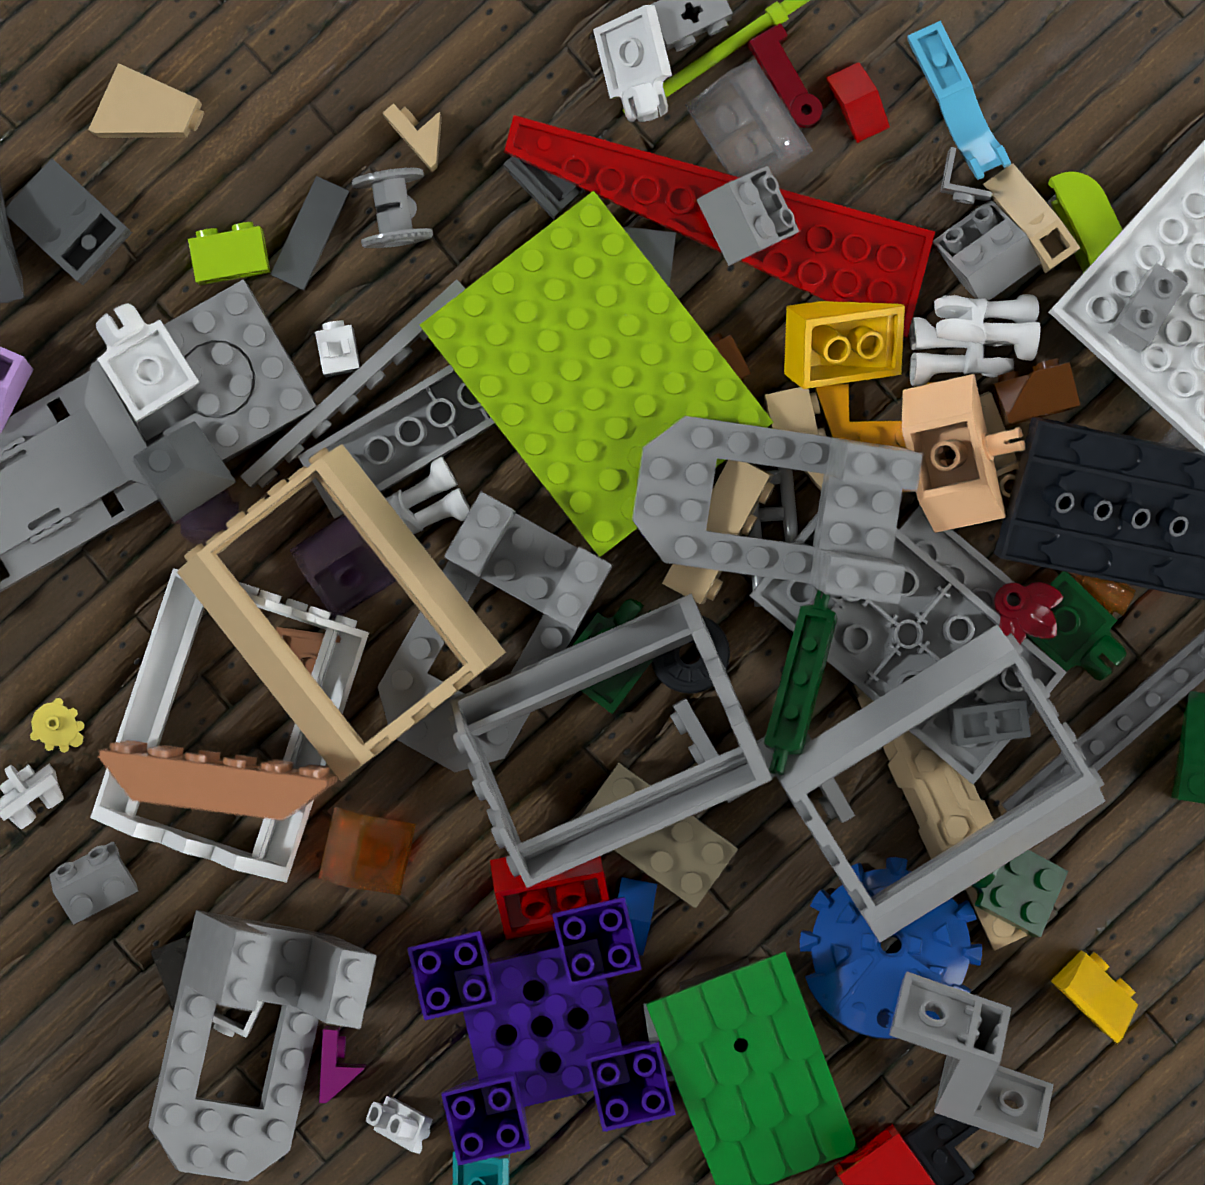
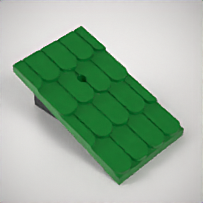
[646,951,859,1185]

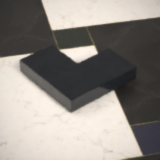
[903,1113,981,1185]

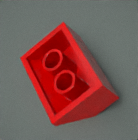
[490,855,609,940]

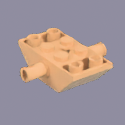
[902,374,1025,533]

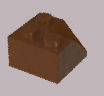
[990,358,1080,427]

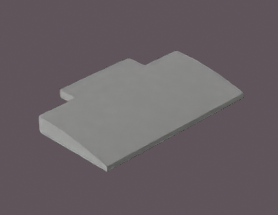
[749,504,1067,784]

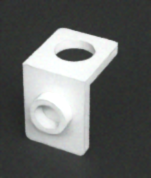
[212,1001,264,1038]

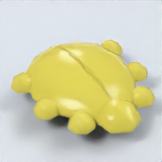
[30,698,84,753]

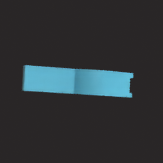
[907,21,1011,180]

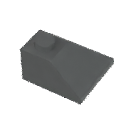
[133,421,236,523]

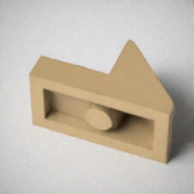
[383,103,442,172]

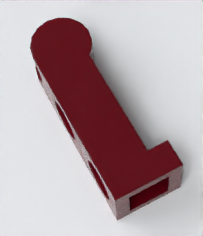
[747,23,822,128]

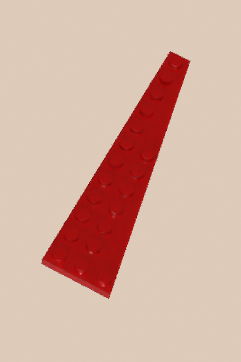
[504,115,935,338]

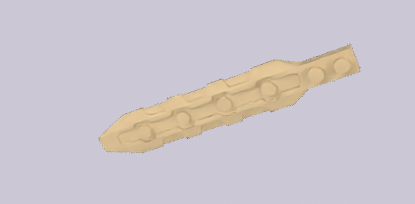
[854,685,1027,951]

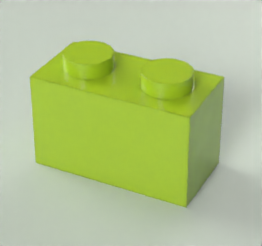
[188,222,271,286]

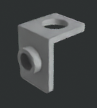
[940,147,992,204]

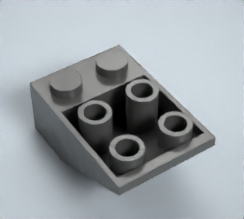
[5,158,133,286]

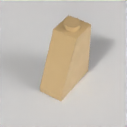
[88,63,204,138]

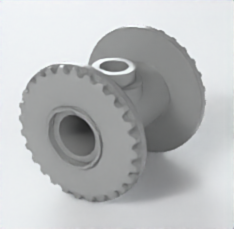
[352,168,433,248]

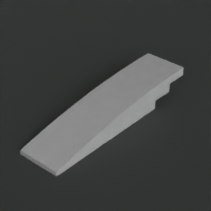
[298,365,496,519]

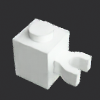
[315,320,361,377]

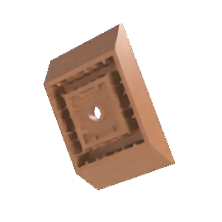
[99,740,337,820]

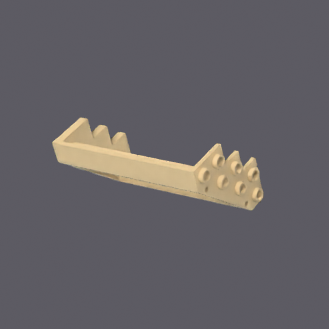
[177,444,506,782]

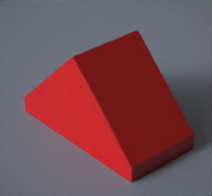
[826,62,890,144]

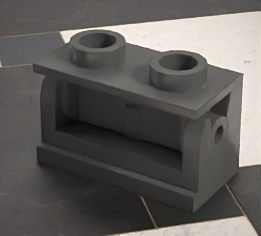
[504,156,586,221]
[947,699,1031,746]

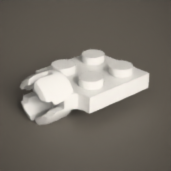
[593,5,672,122]
[96,303,200,422]

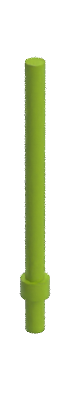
[622,0,810,114]

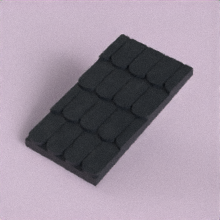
[994,416,1205,600]

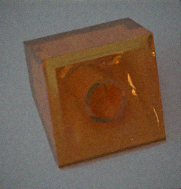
[319,807,416,895]

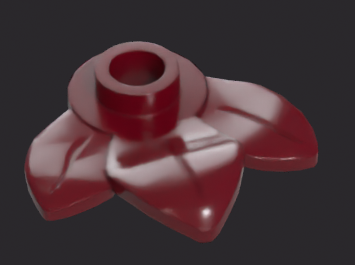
[994,582,1063,645]

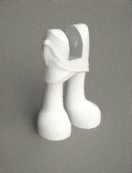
[934,294,1040,361]
[909,317,1014,386]
[385,456,471,534]

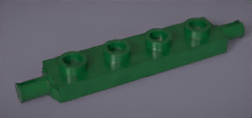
[764,589,838,775]

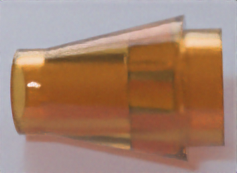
[1081,576,1137,616]

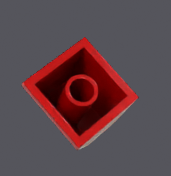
[834,1124,936,1185]

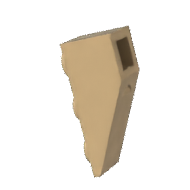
[983,164,1080,273]
[763,387,826,491]

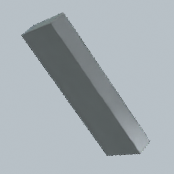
[270,176,350,291]

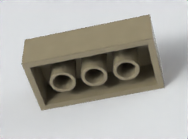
[580,762,738,909]

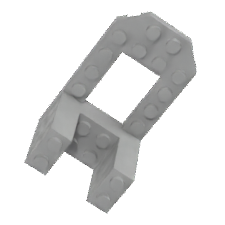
[632,416,923,604]
[378,492,612,772]
[148,910,377,1182]

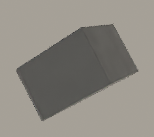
[623,227,676,287]

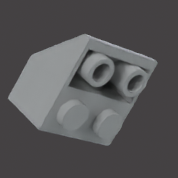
[696,166,800,266]
[932,199,1041,301]

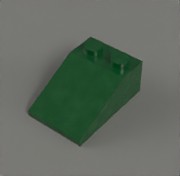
[1171,691,1205,804]

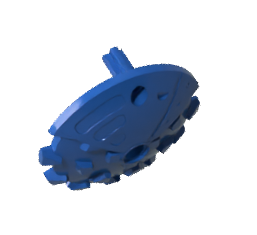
[800,857,982,1039]

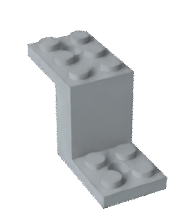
[889,971,1054,1148]

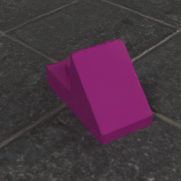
[319,1026,367,1103]

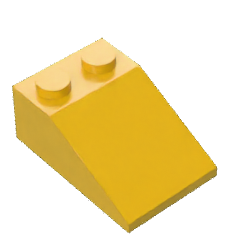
[784,301,905,389]
[1051,950,1138,1044]

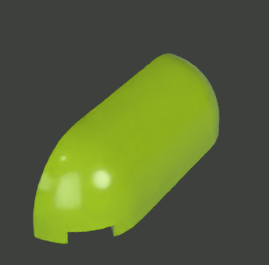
[1048,172,1122,273]

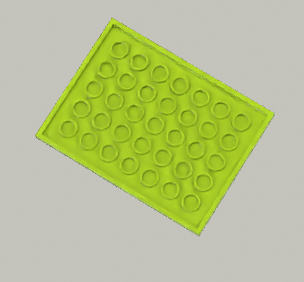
[419,191,774,558]

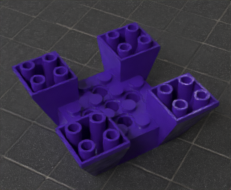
[407,897,675,1166]

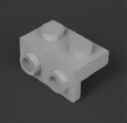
[50,842,138,925]

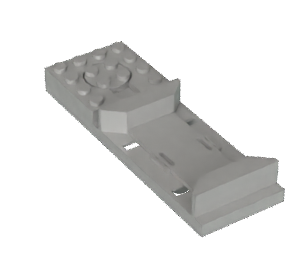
[0,280,317,592]

